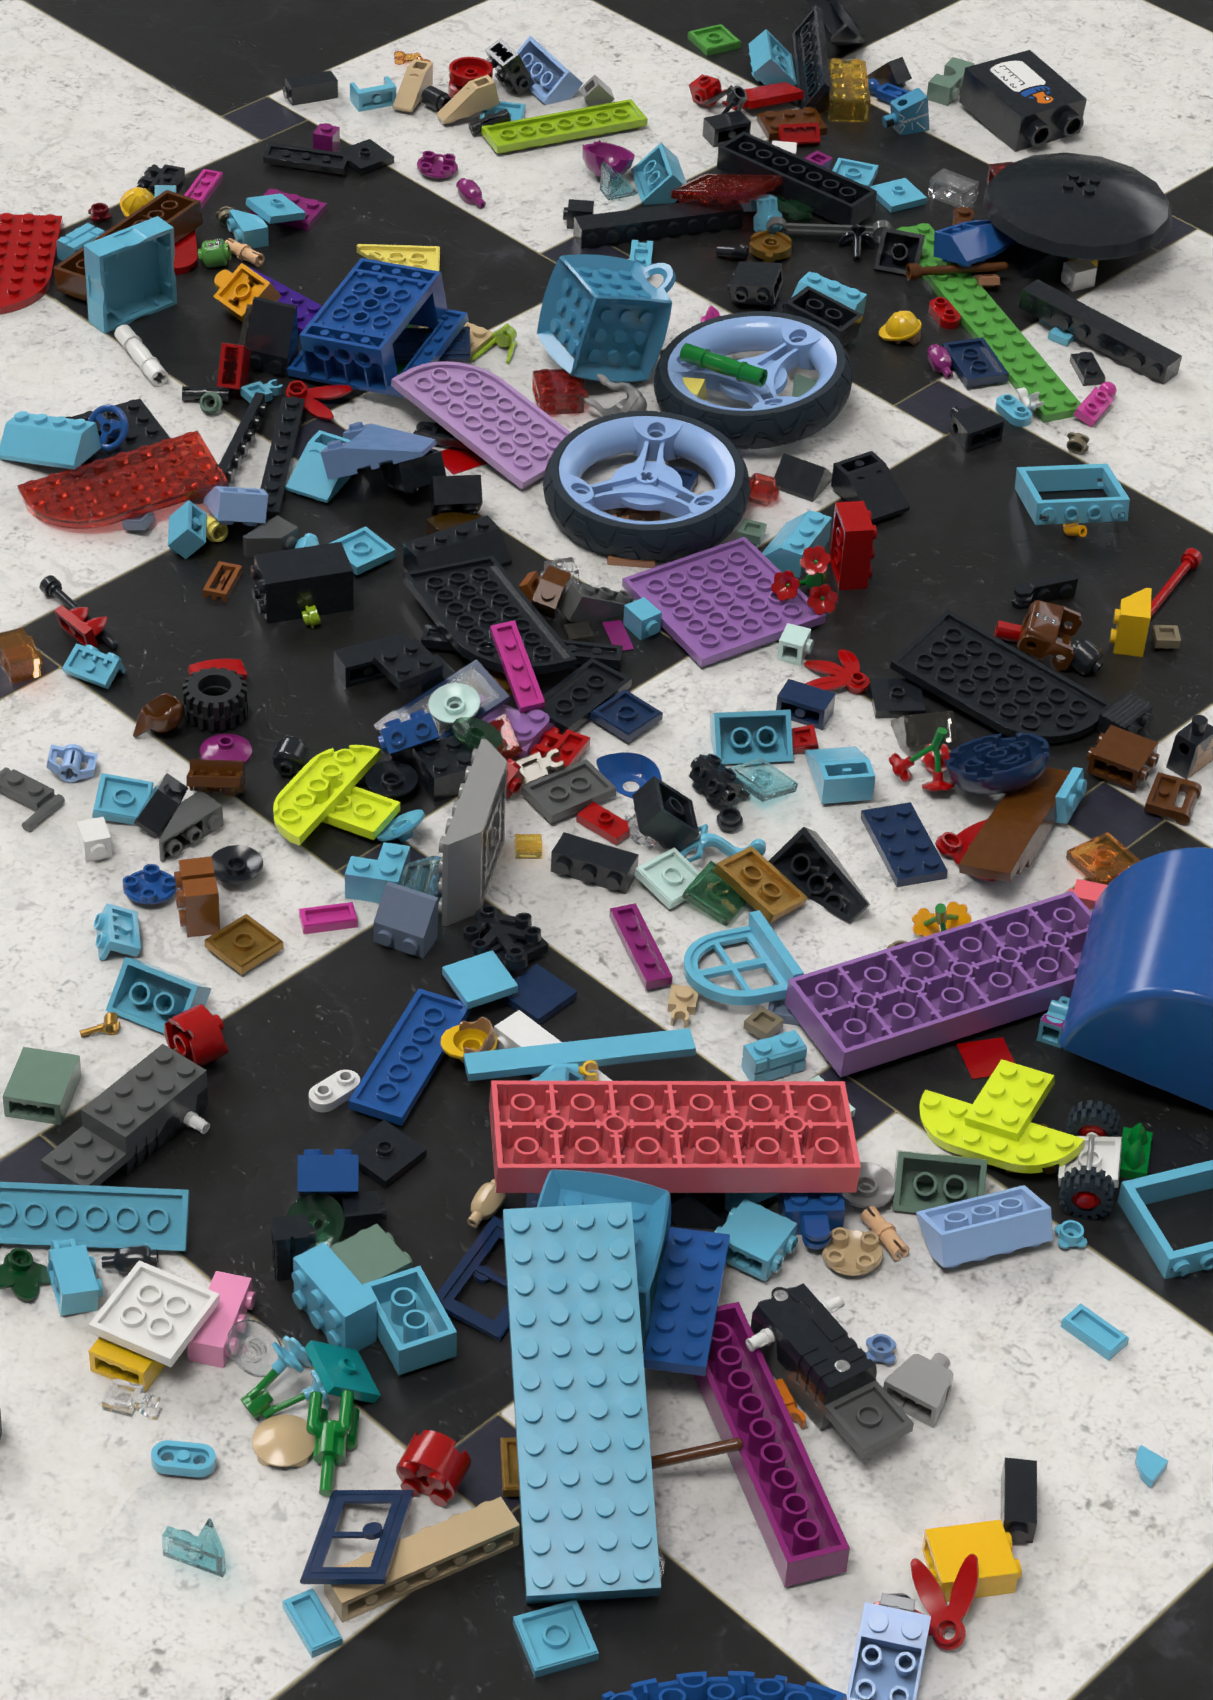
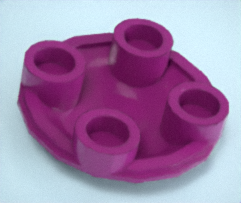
[417,151,458,178]

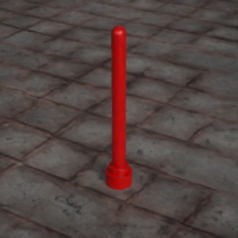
[1150,548,1202,619]

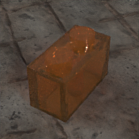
[0,627,43,684]

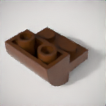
[186,759,245,796]

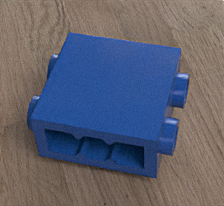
[378,709,440,756]

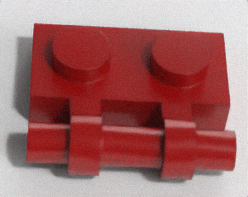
[529,727,590,768]

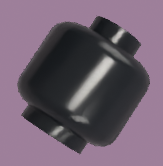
[1069,639,1104,676]
[272,737,309,776]

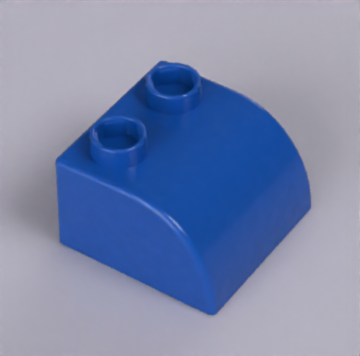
[1059,847,1213,1110]

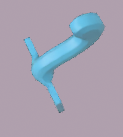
[680,824,766,862]

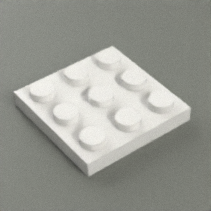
[89,1261,220,1367]

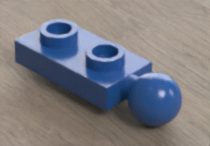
[865,78,910,103]

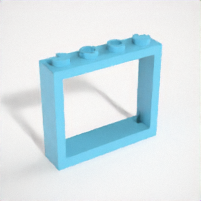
[1015,464,1130,525]
[1117,1160,1213,1279]

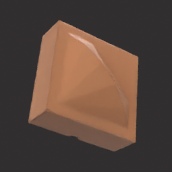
[973,274,1000,288]

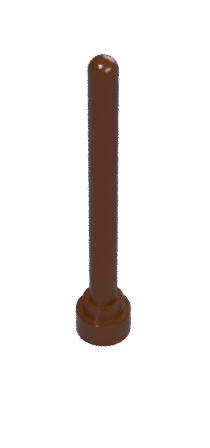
[906,262,1008,281]
[651,1438,743,1469]

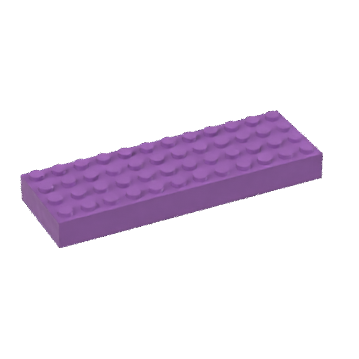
[785,891,1092,1077]

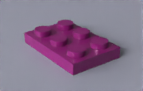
[250,189,327,231]

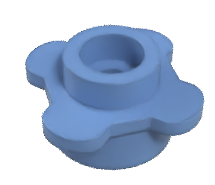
[866,1334,897,1364]

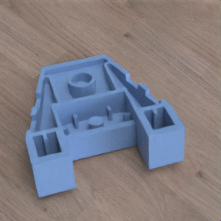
[320,422,437,480]

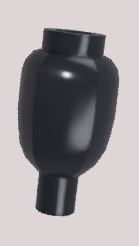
[102,1245,159,1275]

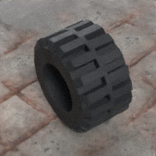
[182,667,248,732]

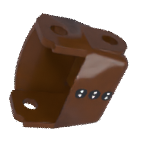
[1017,600,1083,672]

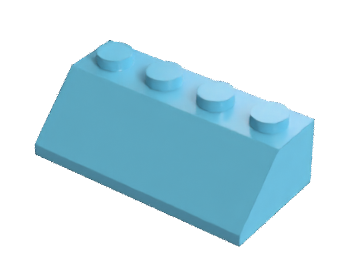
[0,411,102,470]

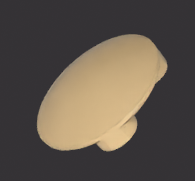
[822,1227,883,1276]
[252,1414,315,1468]

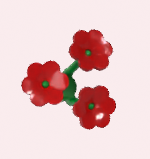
[771,545,838,615]

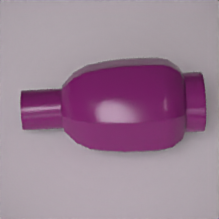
[456,178,486,209]
[927,344,953,379]

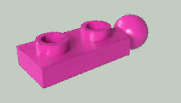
[1073,382,1117,427]

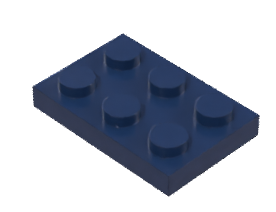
[942,337,1009,387]

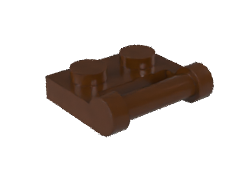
[1144,772,1202,826]

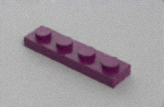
[609,903,673,990]

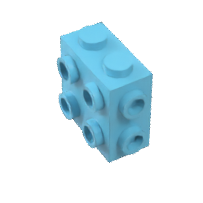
[715,1198,798,1282]

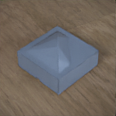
[122,512,156,530]

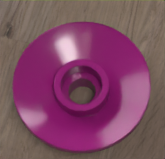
[200,734,252,764]

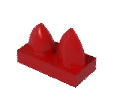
[54,605,108,648]

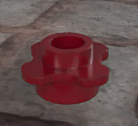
[88,203,112,222]

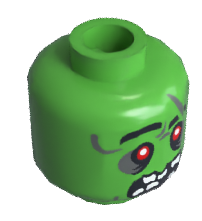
[198,239,231,268]

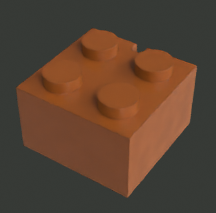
[174,856,220,938]

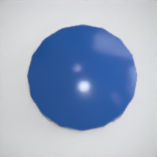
[123,864,178,904]

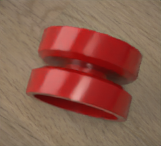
[448,57,493,98]

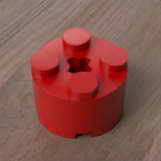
[164,1004,229,1067]
[396,1430,471,1507]

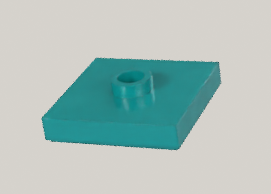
[305,1340,381,1403]

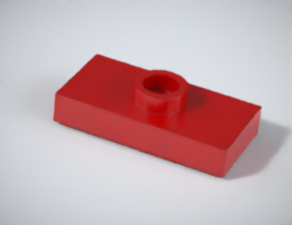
[778,123,821,146]
[576,802,634,846]

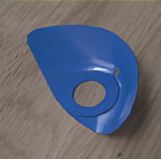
[596,752,662,799]

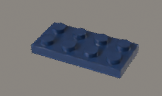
[861,802,948,887]

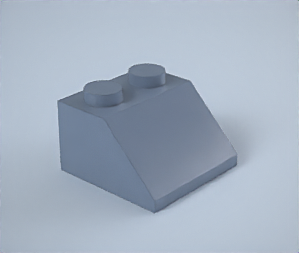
[374,881,438,959]

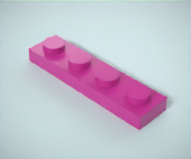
[490,620,545,713]

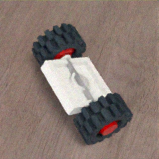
[1058,1100,1122,1220]

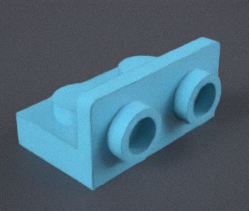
[62,643,126,689]
[94,903,141,961]

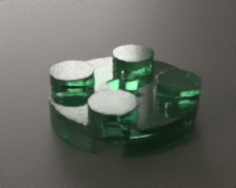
[774,196,813,221]

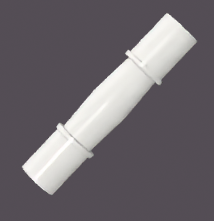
[115,325,168,386]

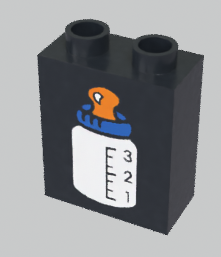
[959,50,1087,152]

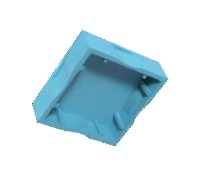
[83,216,177,334]

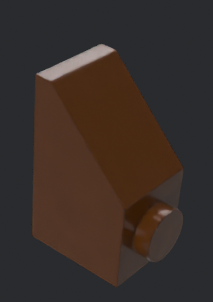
[532,565,572,619]

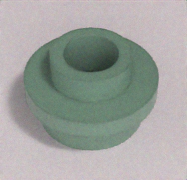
[200,392,222,415]

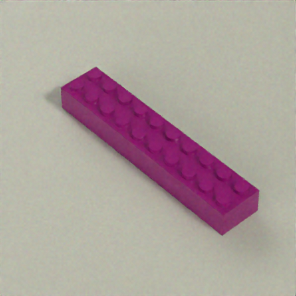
[693,1302,850,1587]

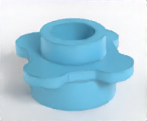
[1054,1220,1087,1249]

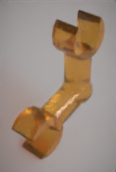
[394,51,431,65]

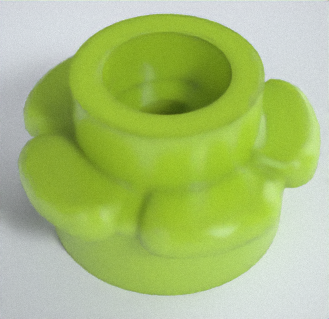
[302,605,321,629]

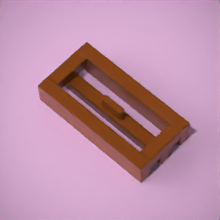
[203,561,242,602]

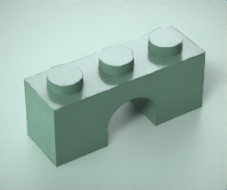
[927,57,975,106]

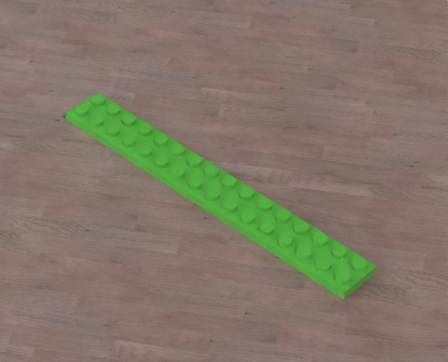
[896,223,1081,423]

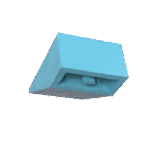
[285,430,353,503]
[805,746,875,804]

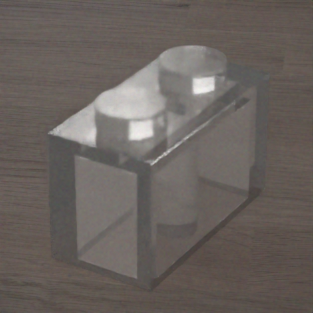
[928,168,979,208]

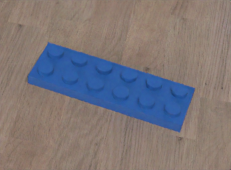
[348,988,471,1126]
[643,1227,730,1376]

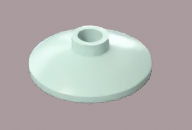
[428,683,480,725]

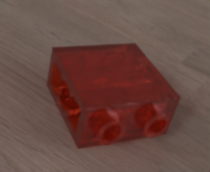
[532,369,588,415]

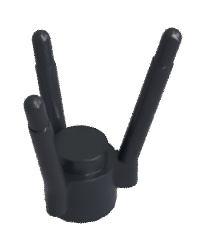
[705,85,748,114]

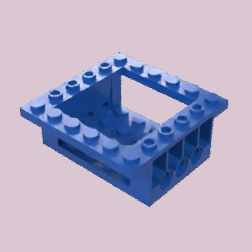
[287,258,469,398]

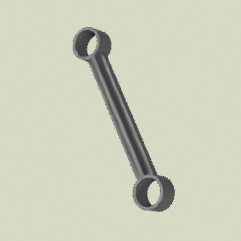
[766,216,893,244]

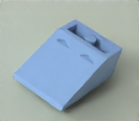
[204,486,268,526]
[847,1602,931,1700]

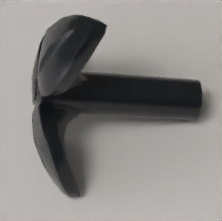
[838,225,875,262]

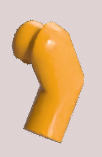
[1063,523,1087,537]

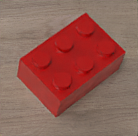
[830,501,877,590]

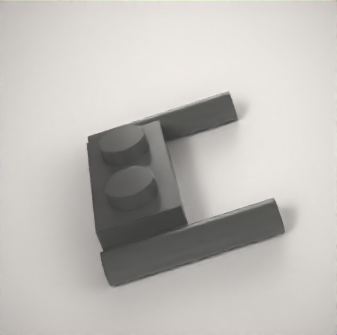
[0,767,65,832]

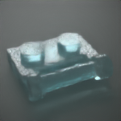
[401,856,441,896]

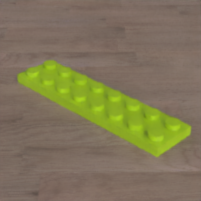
[481,99,648,154]

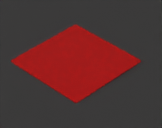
[441,447,487,474]
[957,1037,1015,1079]

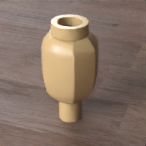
[467,1179,506,1228]

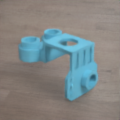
[739,194,782,233]

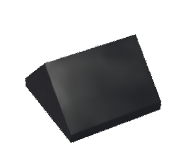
[771,453,832,502]

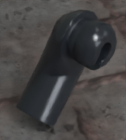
[716,244,749,259]

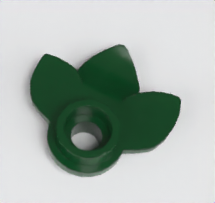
[0,1248,51,1301]

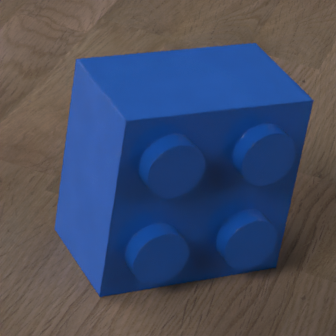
[297,1149,359,1194]

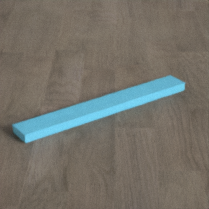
[463,1028,696,1081]

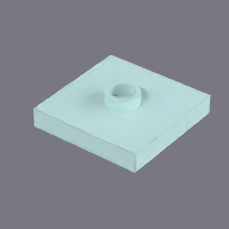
[634,847,710,910]

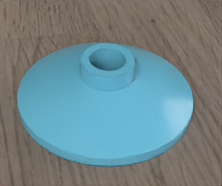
[377,810,425,842]

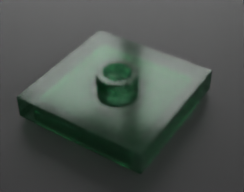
[682,861,747,927]

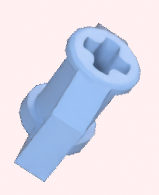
[46,744,98,783]

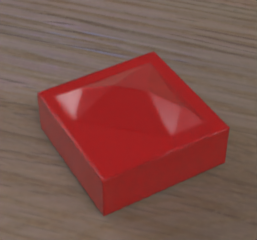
[792,724,819,754]

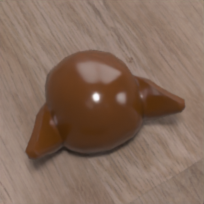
[133,693,184,737]

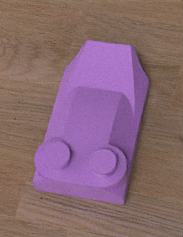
[462,694,554,758]

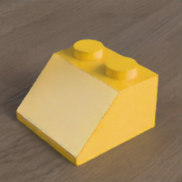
[1109,588,1152,657]

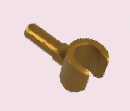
[79,1012,120,1037]

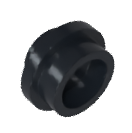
[716,807,743,831]

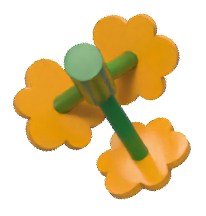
[912,902,972,937]

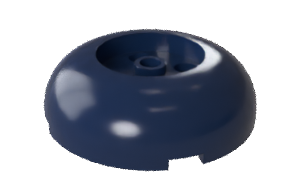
[945,733,1050,795]

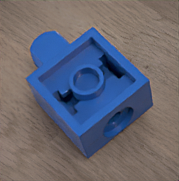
[776,1193,845,1250]

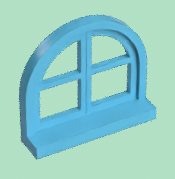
[683,910,804,1005]

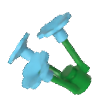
[240,1336,330,1419]

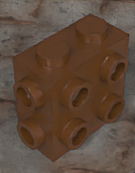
[1086,725,1160,791]

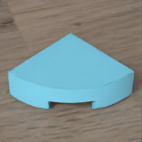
[1135,1445,1168,1487]

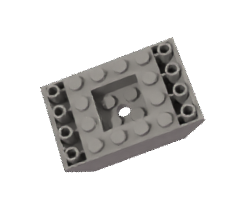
[438,739,507,926]

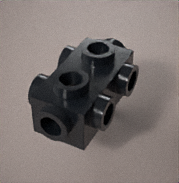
[689,753,750,807]

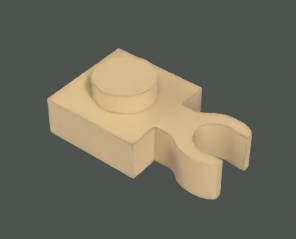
[667,984,699,1028]

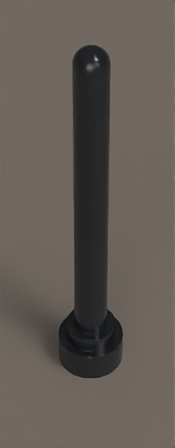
[39,575,118,649]

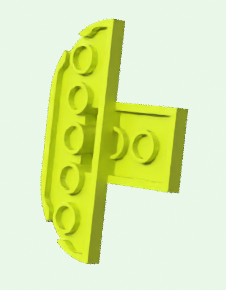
[273,745,400,846]
[920,1059,1085,1173]

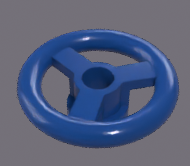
[88,404,129,451]

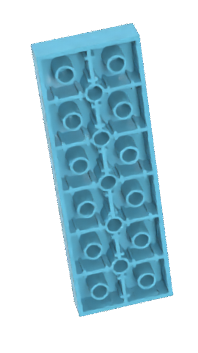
[503,1202,661,1604]

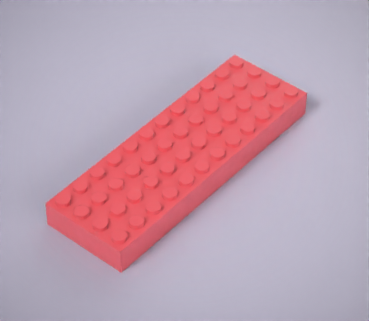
[489,1081,861,1193]

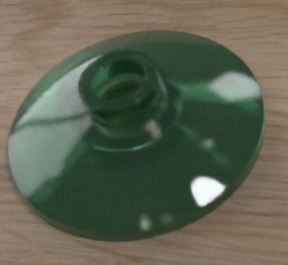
[452,717,503,749]
[286,1192,345,1248]

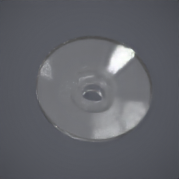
[226,1319,282,1378]

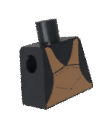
[1166,715,1213,780]

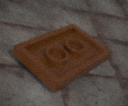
[757,107,827,141]

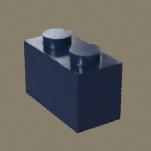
[776,679,836,730]

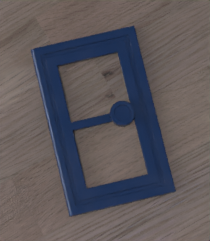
[436,1216,509,1341]
[300,1490,414,1584]

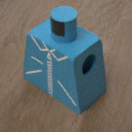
[882,88,930,135]

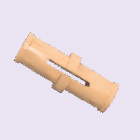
[225,238,265,267]
[860,1206,910,1261]

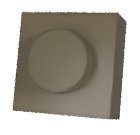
[1152,625,1181,649]
[743,1006,784,1039]

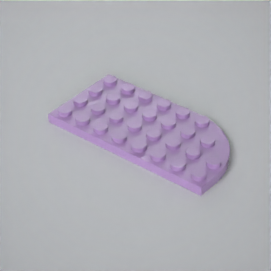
[391,361,571,490]

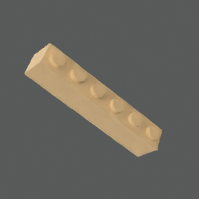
[324,1497,520,1623]

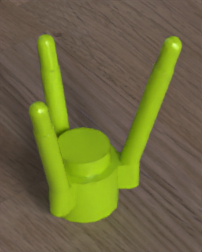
[471,323,518,364]

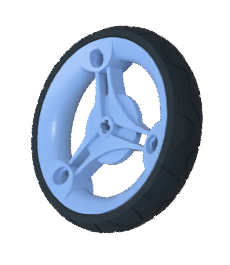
[654,311,853,449]
[543,411,750,563]

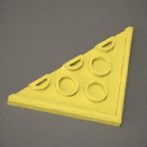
[357,244,440,271]

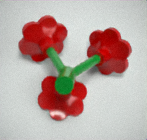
[889,727,955,791]

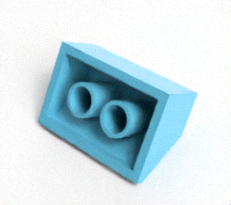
[748,29,797,86]
[631,143,689,205]
[792,271,867,314]
[762,510,832,578]
[710,710,793,764]
[105,957,212,1034]

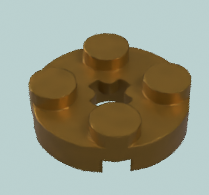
[749,230,792,263]

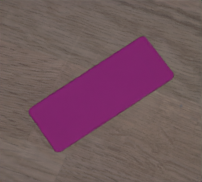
[603,620,634,651]

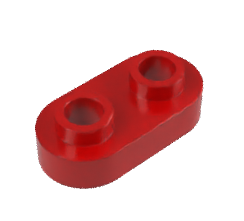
[929,297,961,329]

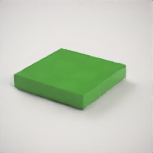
[687,24,741,56]

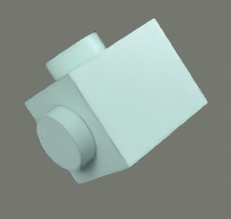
[777,623,814,666]

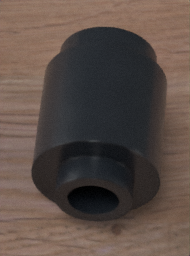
[421,86,451,112]

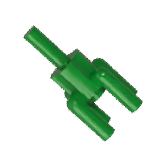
[306,1390,360,1496]

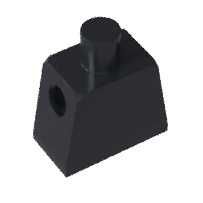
[950,405,1004,452]

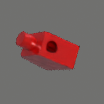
[217,343,251,389]

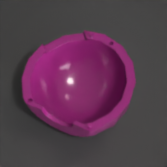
[582,140,635,178]

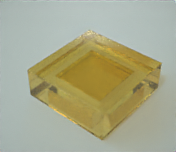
[514,834,542,859]

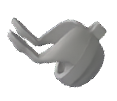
[584,374,647,416]

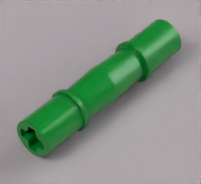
[680,343,768,387]

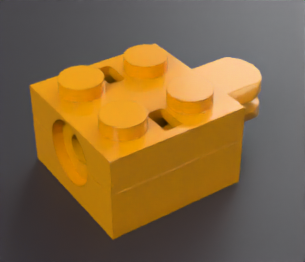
[213,263,281,327]

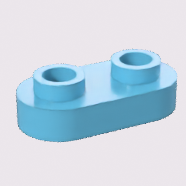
[995,394,1032,427]
[151,1440,216,1478]

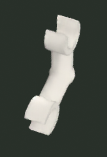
[1015,387,1044,414]

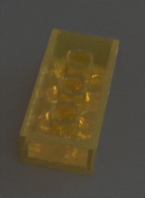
[826,58,871,122]

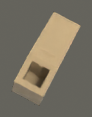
[393,59,433,113]
[436,75,500,124]

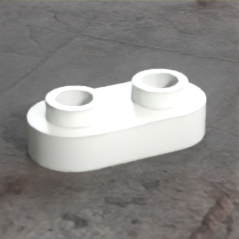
[309,1070,360,1112]

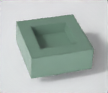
[737,519,767,545]

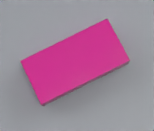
[299,902,358,934]

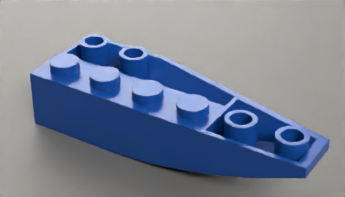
[933,220,1018,267]

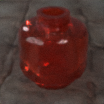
[748,473,780,506]

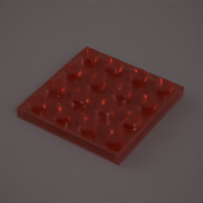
[671,174,782,204]

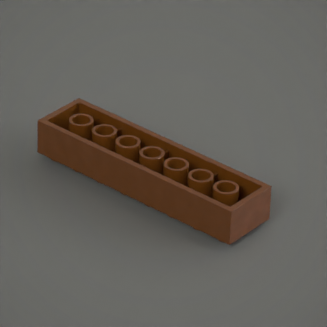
[53,190,203,302]

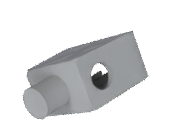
[883,1353,954,1428]

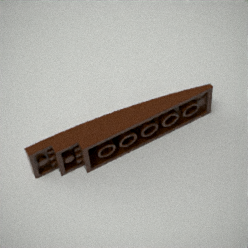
[959,768,1070,882]

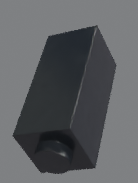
[283,70,338,106]
[1000,1457,1037,1543]

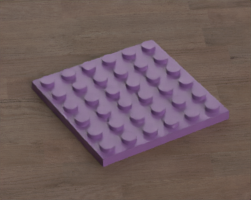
[622,537,826,667]

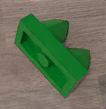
[1119,1123,1153,1179]

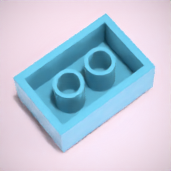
[292,1242,377,1351]
[363,1266,457,1375]

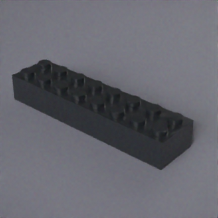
[717,131,877,225]

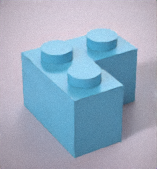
[345,842,410,903]

